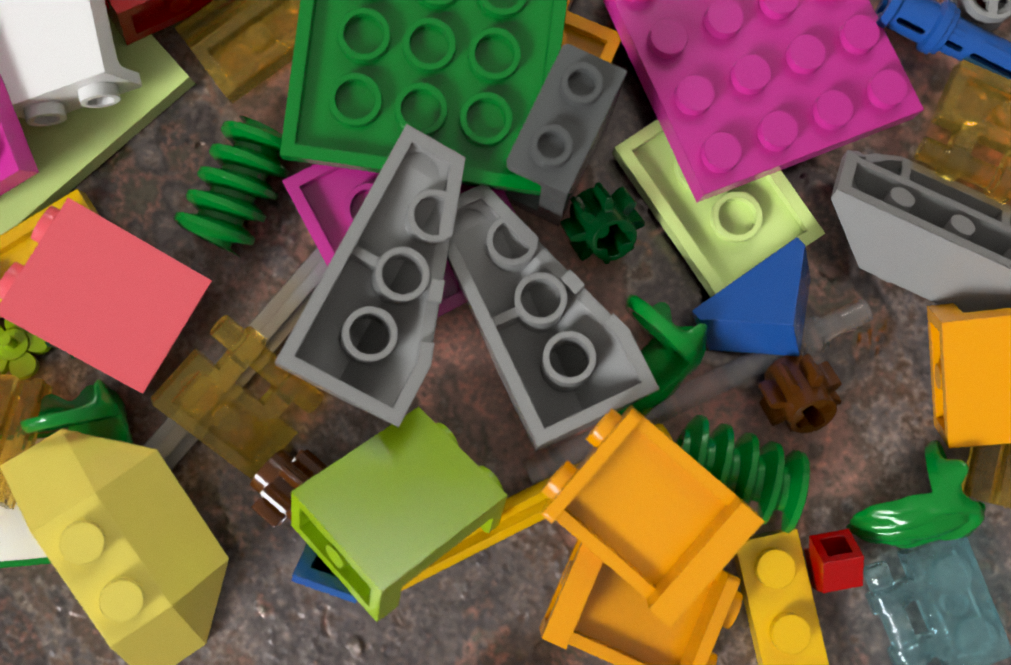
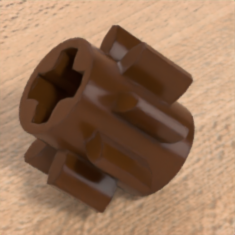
[758,354,843,433]
[250,448,327,528]

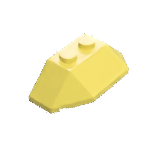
[0,428,229,665]

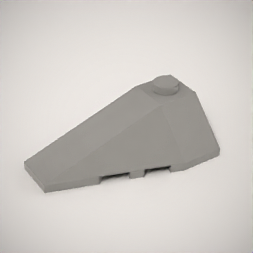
[275,124,466,427]
[447,185,659,453]

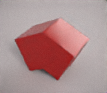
[804,528,864,593]

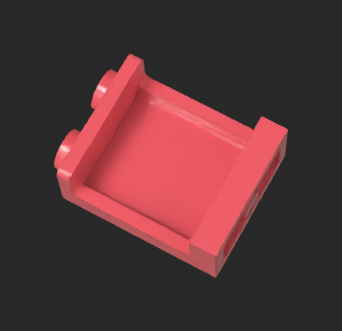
[0,198,212,394]

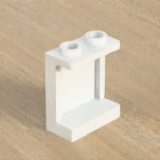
[0,0,142,127]

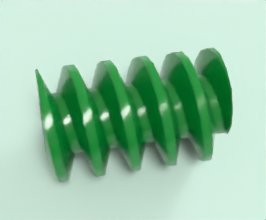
[174,115,290,258]
[675,415,810,533]

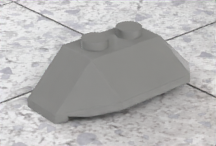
[831,150,1011,313]

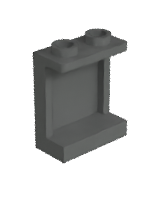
[505,44,627,227]

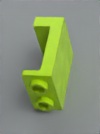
[291,406,508,622]

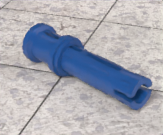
[875,0,1011,87]

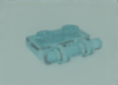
[863,537,1011,665]

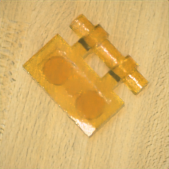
[914,59,1011,204]
[151,315,324,479]

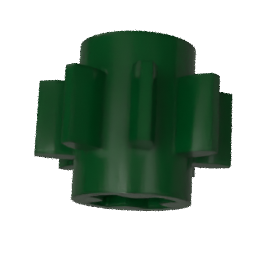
[560,182,645,264]

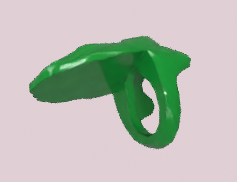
[618,294,707,415]
[20,379,133,444]
[846,440,986,548]

